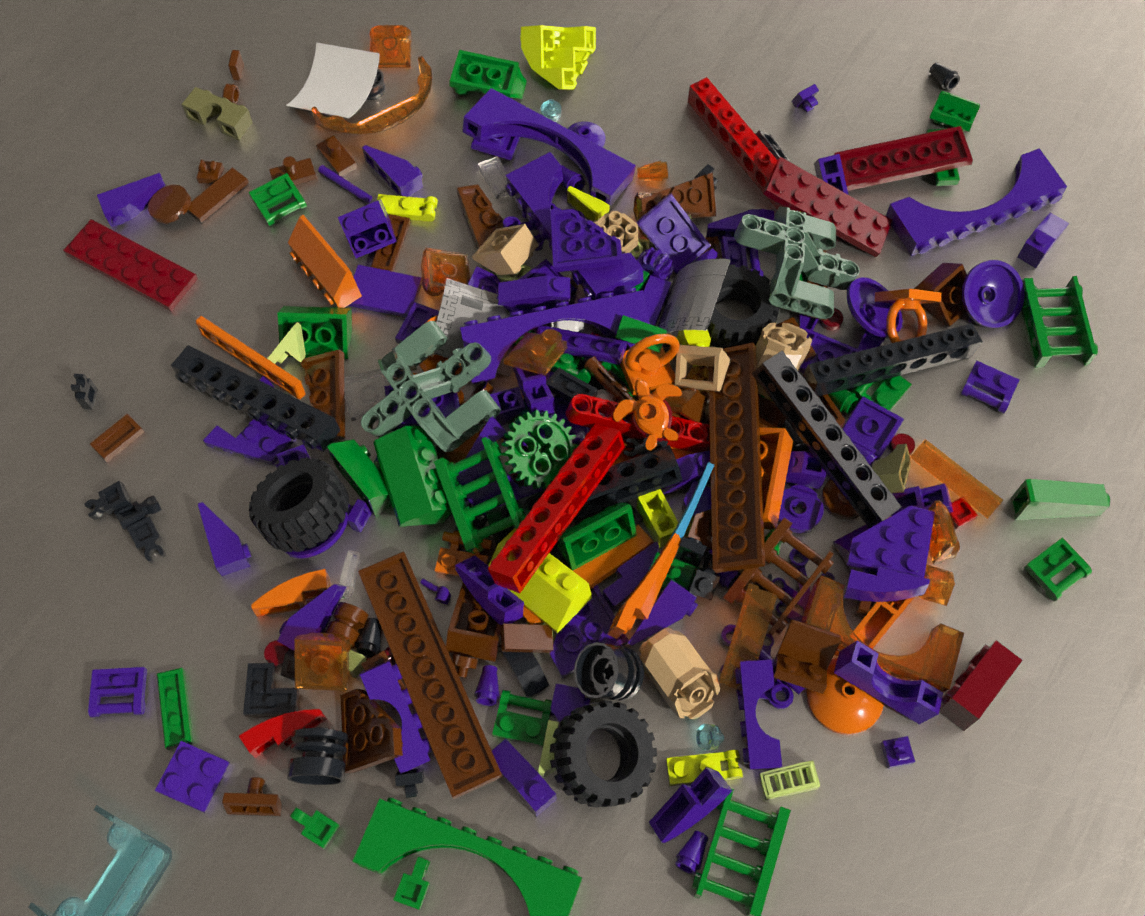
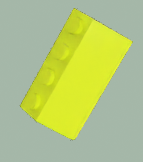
[489,528,592,633]

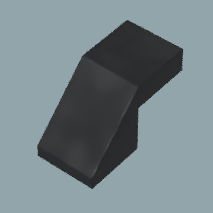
[499,645,550,698]

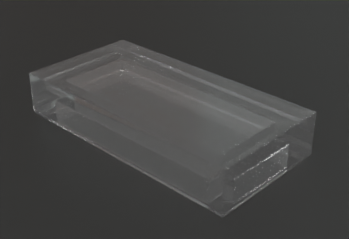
[478,156,508,199]

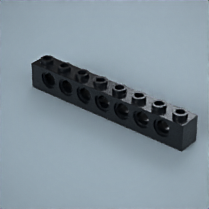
[802,323,983,396]
[171,345,340,452]
[752,351,901,529]
[485,445,683,546]

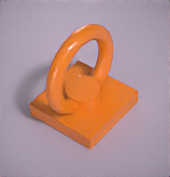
[875,288,941,343]
[620,334,680,395]

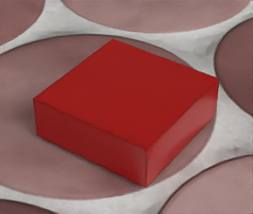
[945,496,978,529]

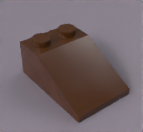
[446,582,501,662]

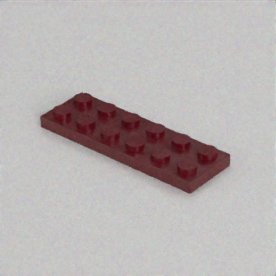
[834,126,973,191]
[763,157,892,257]
[63,219,198,311]

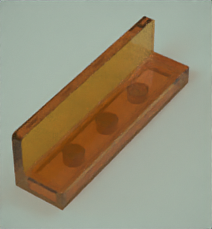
[910,439,1004,519]
[719,583,777,691]

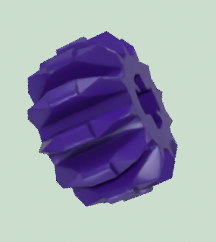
[637,247,674,281]

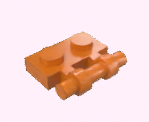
[435,531,492,577]

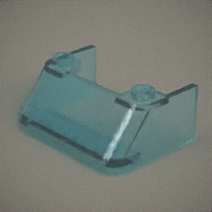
[28,805,172,916]

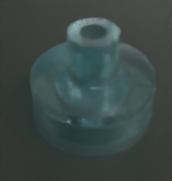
[541,99,562,122]
[696,724,724,751]

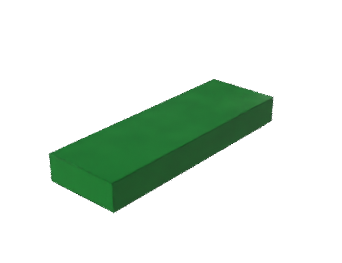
[157,668,194,750]

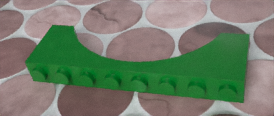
[352,797,582,916]

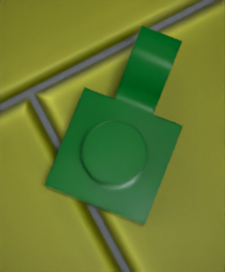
[290,807,340,850]
[393,857,430,910]

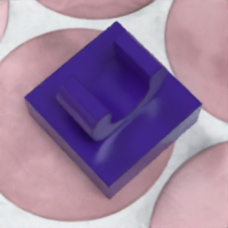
[791,84,819,112]
[347,499,372,533]
[881,736,915,769]

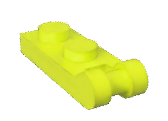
[377,194,438,222]
[666,750,743,786]

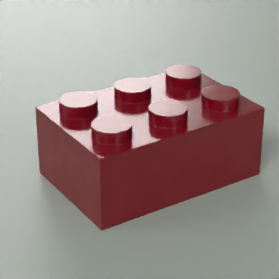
[939,640,1023,731]

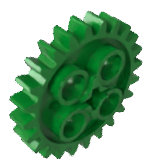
[501,410,579,490]

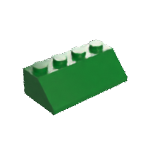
[373,426,452,527]

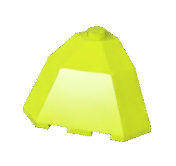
[520,25,596,90]

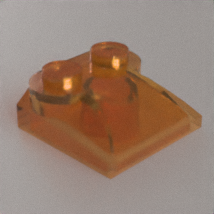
[369,25,412,68]
[421,248,470,296]
[503,329,567,376]
[928,500,960,564]
[294,633,351,691]

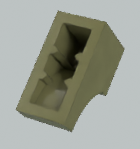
[872,444,912,493]

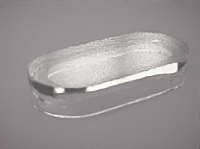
[340,551,360,600]

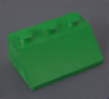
[277,306,352,359]
[327,439,392,517]
[557,502,637,571]

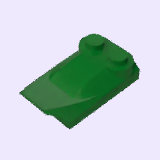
[449,50,527,99]

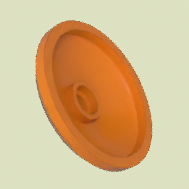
[806,658,884,735]

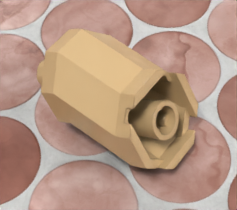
[592,211,638,253]
[756,323,812,400]
[639,627,720,720]

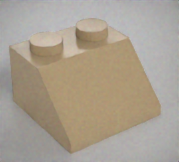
[472,224,539,276]

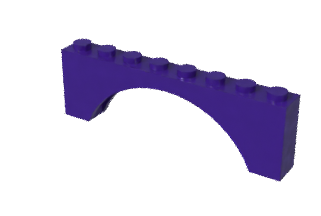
[462,88,636,207]
[886,148,1067,256]
[505,152,644,300]
[460,288,650,384]

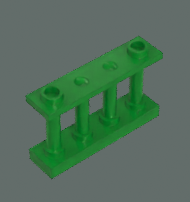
[1021,276,1098,368]
[434,437,526,554]
[691,788,791,916]

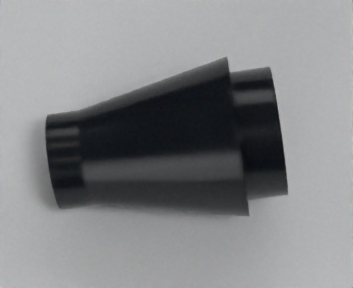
[929,62,960,90]
[355,618,381,658]

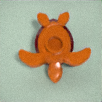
[613,378,682,451]

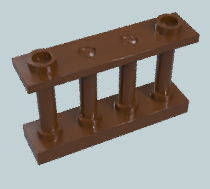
[723,517,834,636]

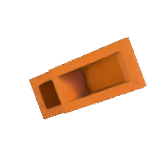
[251,569,330,617]
[849,597,915,649]

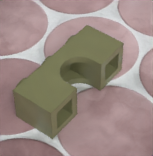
[181,87,253,140]

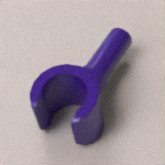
[420,578,451,605]

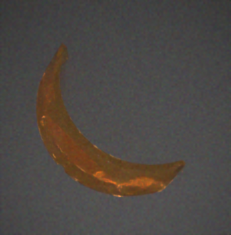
[311,56,432,134]

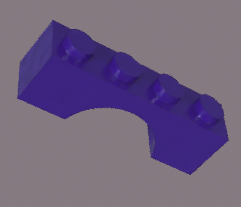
[834,640,943,724]
[735,659,782,769]
[360,660,433,774]

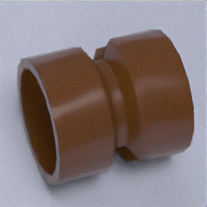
[324,602,369,649]

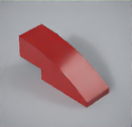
[239,709,327,758]

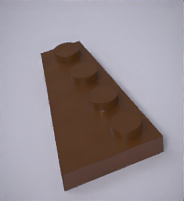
[637,172,716,220]
[457,184,503,249]
[301,350,345,442]

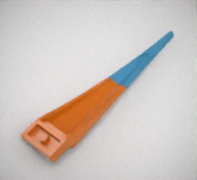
[607,462,714,639]

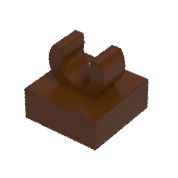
[196,159,224,184]

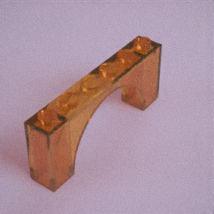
[801,575,964,693]

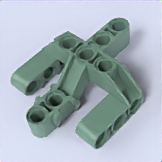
[734,206,860,319]
[361,321,501,452]

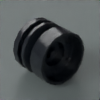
[574,642,644,701]
[287,727,348,785]

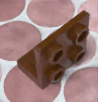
[773,620,841,694]

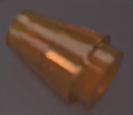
[637,160,669,181]

